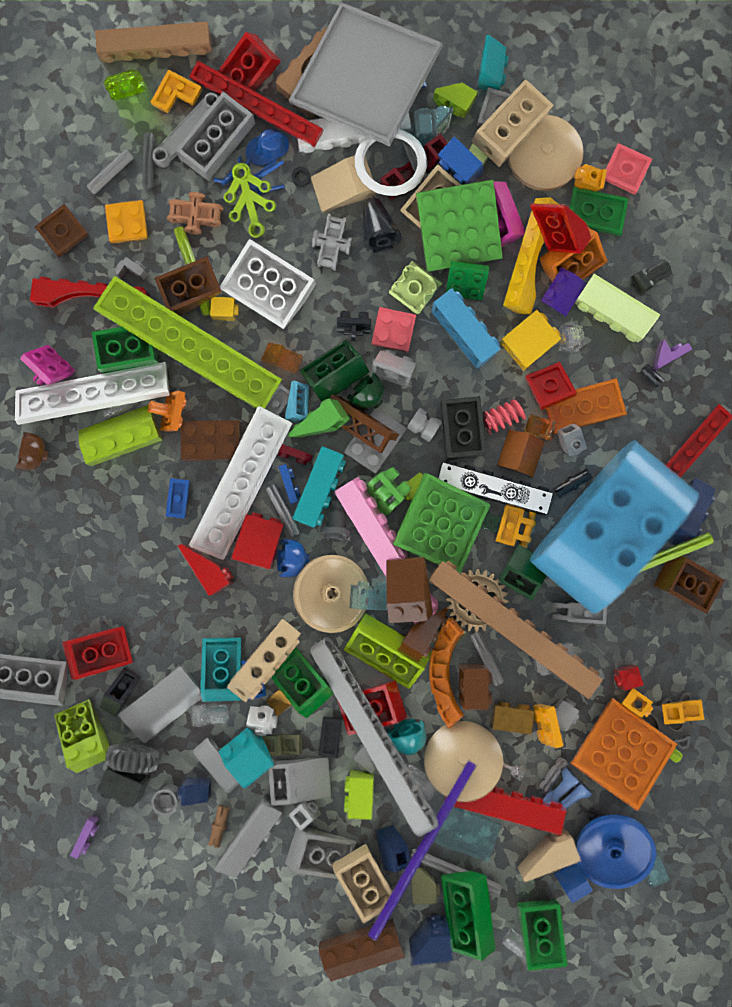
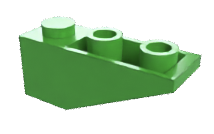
[288,399,350,438]

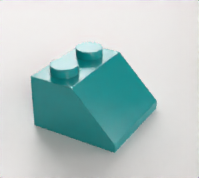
[477,35,509,90]
[218,727,275,789]

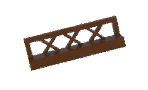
[330,394,399,453]

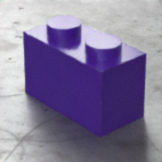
[541,268,587,316]

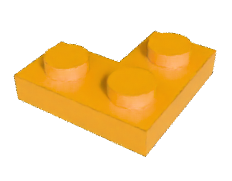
[151,70,202,113]

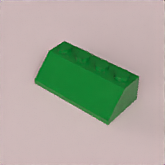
[441,871,496,961]

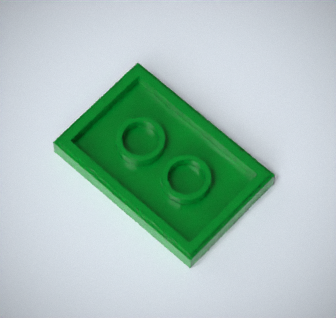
[569,187,629,236]

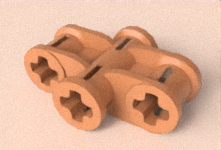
[167,192,223,235]

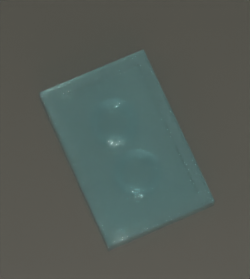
[433,807,501,862]

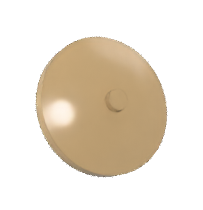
[508,115,583,191]
[293,555,369,633]
[424,721,503,802]

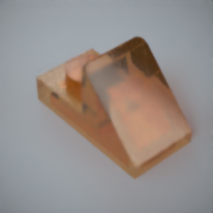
[261,342,303,374]

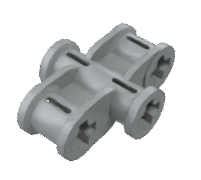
[312,214,352,271]

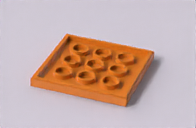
[570,698,677,811]

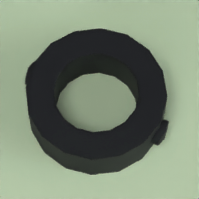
[292,167,311,187]

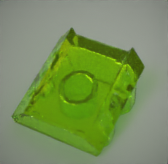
[103,69,147,100]

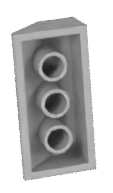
[0,654,68,706]
[214,795,284,878]

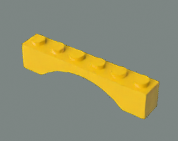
[503,197,558,315]

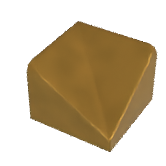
[266,689,292,716]

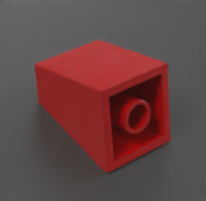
[231,512,285,569]

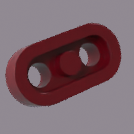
[278,444,314,466]

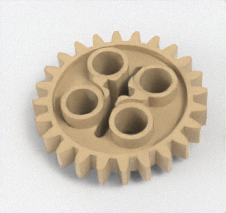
[446,569,509,632]

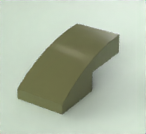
[262,734,302,756]

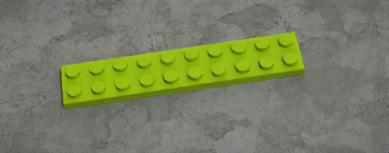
[94,276,282,409]

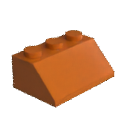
[539,227,608,282]

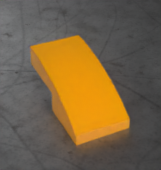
[662,699,705,724]

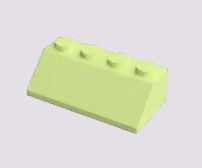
[575,274,660,342]

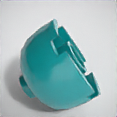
[387,718,427,756]

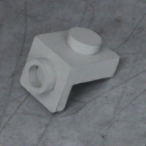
[115,257,148,281]

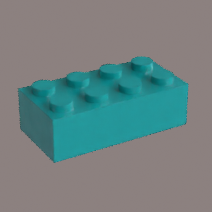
[292,446,346,529]

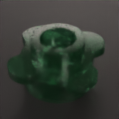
[481,511,502,533]

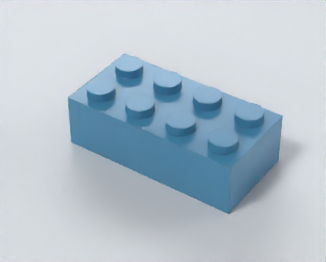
[431,288,500,370]

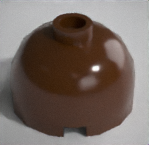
[16,432,49,471]

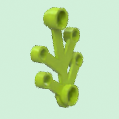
[224,163,276,238]

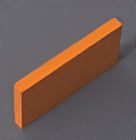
[545,378,627,435]

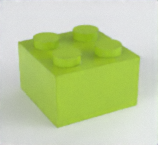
[344,770,373,820]

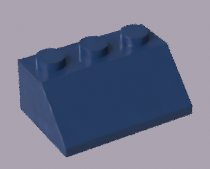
[409,914,453,966]

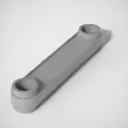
[152,93,218,167]

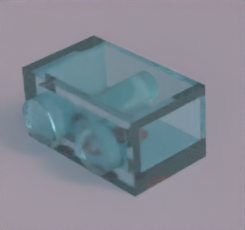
[349,581,388,611]

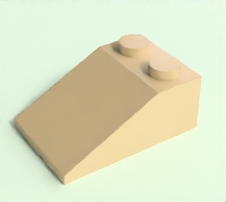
[311,156,376,213]
[518,828,581,882]

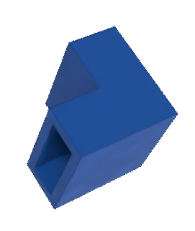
[554,863,593,904]

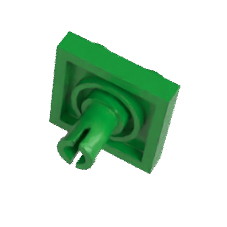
[445,261,489,301]

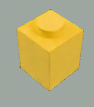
[210,297,239,321]

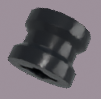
[394,622,413,634]

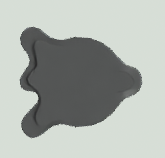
[649,691,696,749]

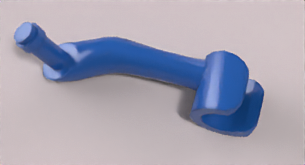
[214,156,250,186]

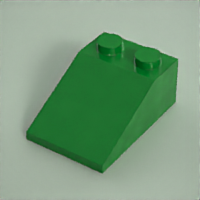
[271,647,334,719]
[517,899,568,971]

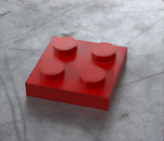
[525,362,577,410]

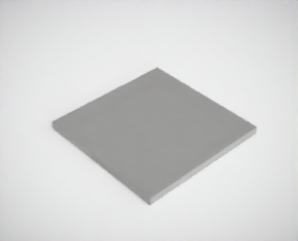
[289,2,443,146]

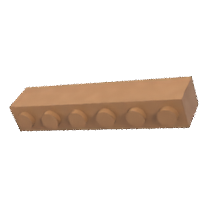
[95,21,212,63]

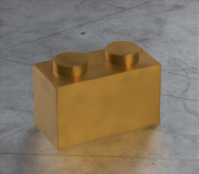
[490,701,534,735]

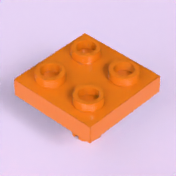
[148,391,186,432]

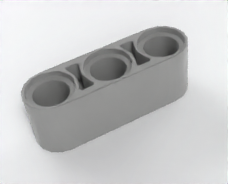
[193,737,239,793]

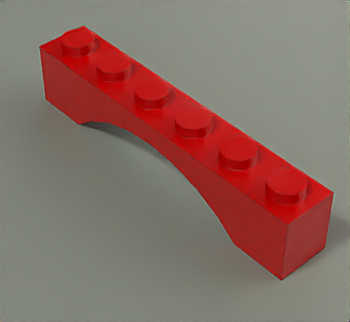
[30,276,150,307]

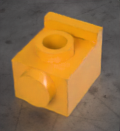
[574,164,607,191]
[622,688,653,718]

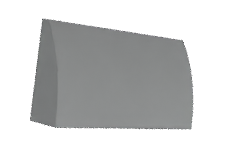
[118,665,202,744]

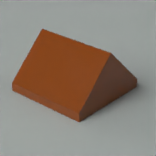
[497,430,545,478]

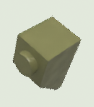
[411,865,440,905]

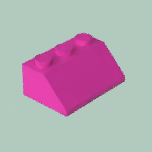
[494,182,525,247]

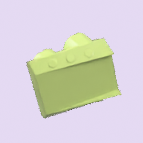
[389,261,442,315]

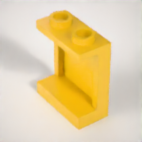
[500,310,562,371]

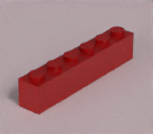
[445,786,566,835]

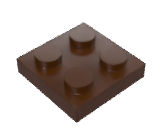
[34,204,89,258]

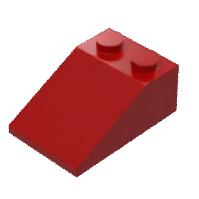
[218,32,281,91]
[530,203,592,254]
[178,544,234,596]
[62,626,133,680]
[337,680,407,736]

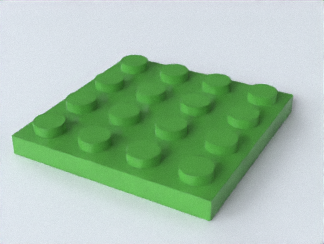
[416,180,503,271]
[393,473,491,574]

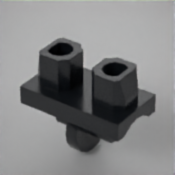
[337,311,371,341]

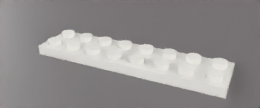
[15,362,170,425]
[189,406,292,560]

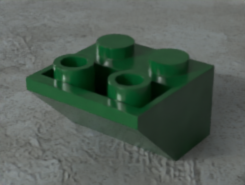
[498,544,546,601]

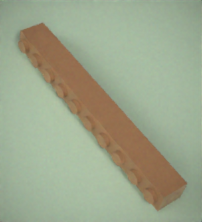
[428,560,603,699]

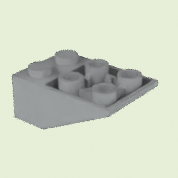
[269,757,331,806]

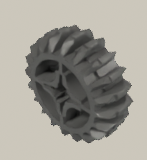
[105,744,160,773]

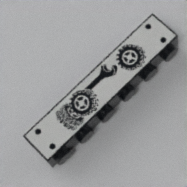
[437,460,554,516]

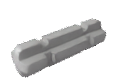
[539,757,568,793]

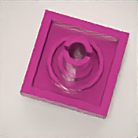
[20,345,75,385]

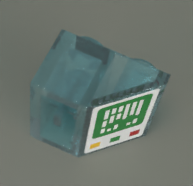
[412,106,453,148]

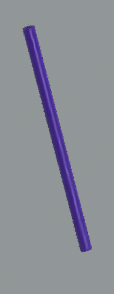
[368,760,477,940]

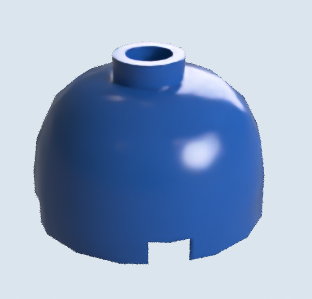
[277,539,309,578]

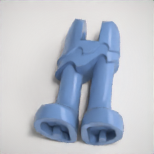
[543,767,593,810]

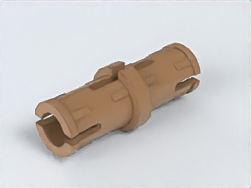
[208,805,230,848]

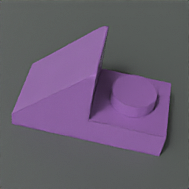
[653,339,692,371]

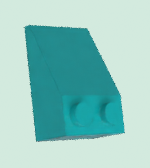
[200,638,242,702]

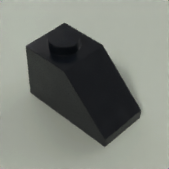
[99,668,140,717]

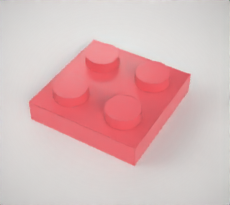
[605,143,652,195]
[371,307,416,353]

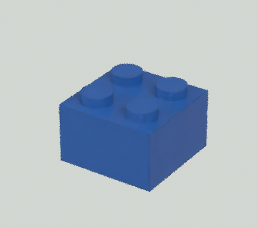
[438,137,484,185]

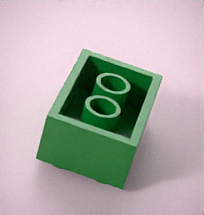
[91,327,159,374]

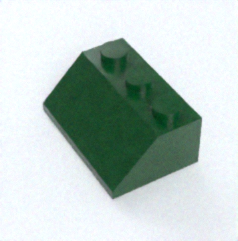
[299,339,370,402]

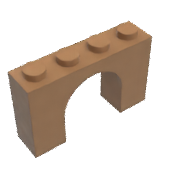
[276,27,327,119]

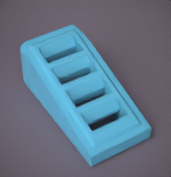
[285,381,309,424]

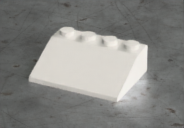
[220,239,316,329]

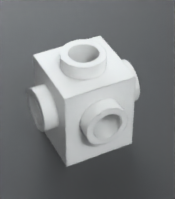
[246,705,277,736]

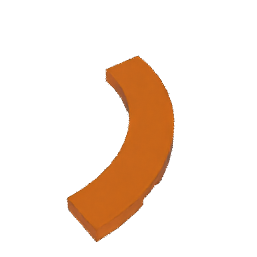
[429,617,464,728]

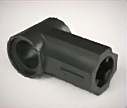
[631,260,672,294]

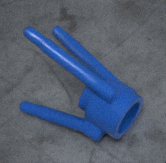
[248,159,285,195]

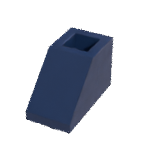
[178,777,211,806]
[375,825,411,872]

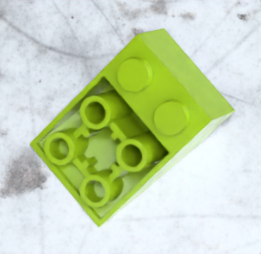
[54,699,109,773]

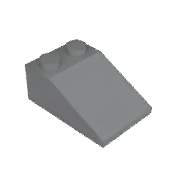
[372,350,416,388]
[344,408,407,476]
[285,826,356,879]

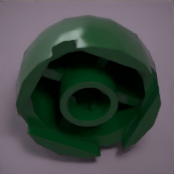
[347,372,385,410]

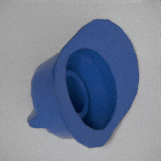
[246,129,289,166]

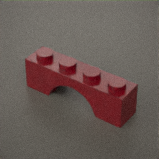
[380,133,448,201]

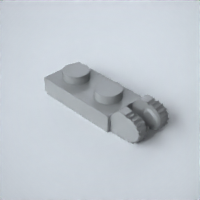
[551,602,607,624]

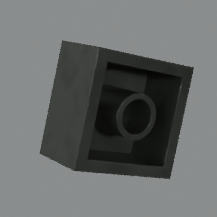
[97,767,151,808]

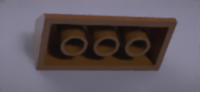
[318,919,405,982]

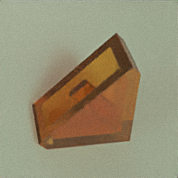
[524,414,558,441]

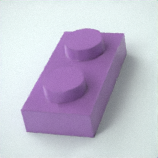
[70,815,99,859]

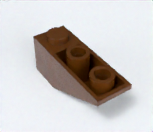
[398,608,448,662]

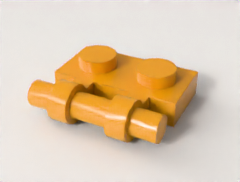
[495,504,536,548]

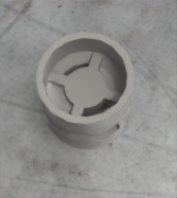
[407,407,443,442]
[152,784,181,816]

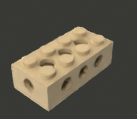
[471,79,554,167]
[227,619,301,702]

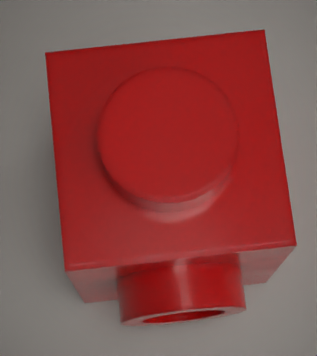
[614,664,644,691]

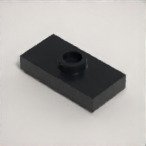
[318,716,342,758]

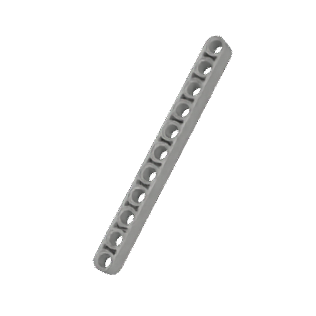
[310,637,438,836]

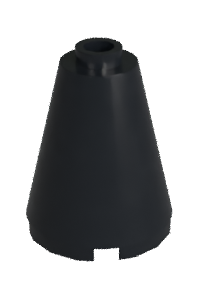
[363,197,402,253]

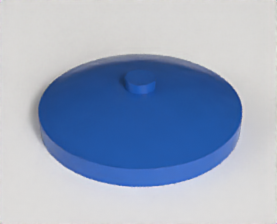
[575,815,656,889]

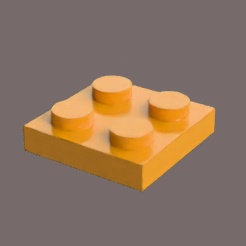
[105,200,148,244]
[533,704,563,748]

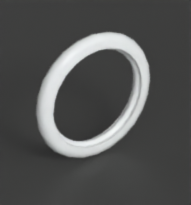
[355,129,427,196]

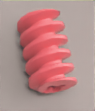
[482,399,526,435]

